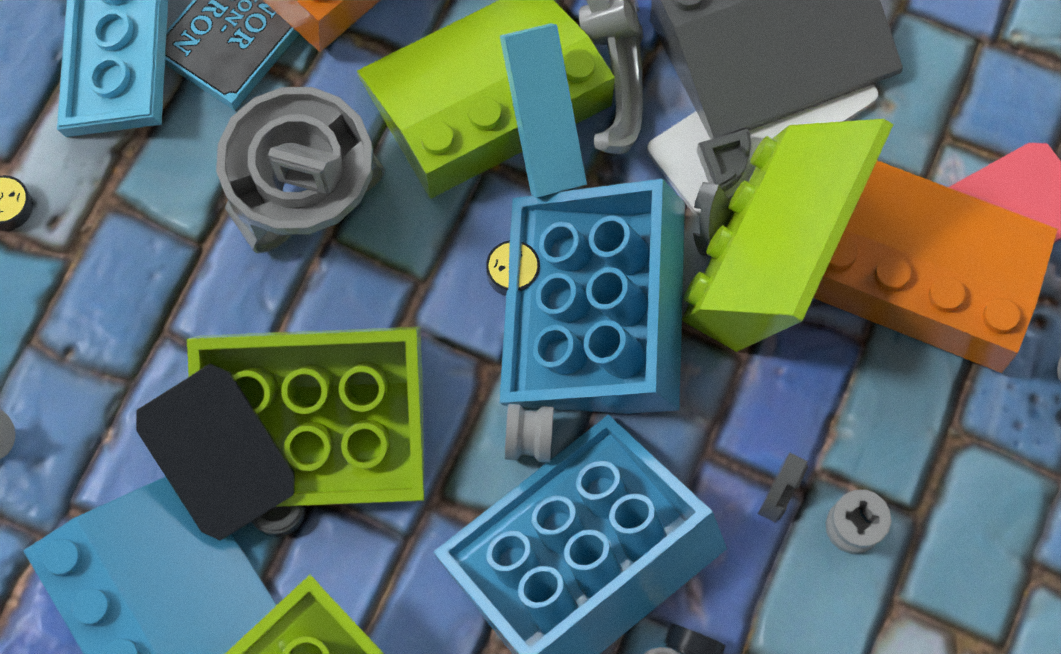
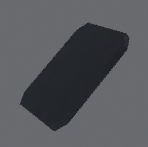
[136,363,295,541]

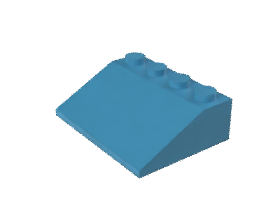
[499,179,685,414]
[433,414,727,654]
[23,476,277,654]

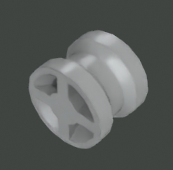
[505,404,554,463]
[825,490,891,554]

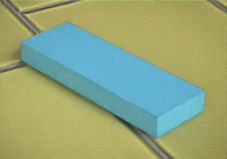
[500,23,587,198]

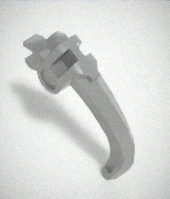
[579,0,644,154]

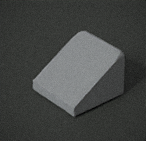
[268,143,342,194]

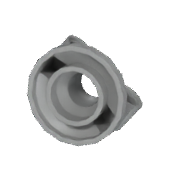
[216,87,385,253]

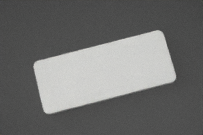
[647,84,878,216]

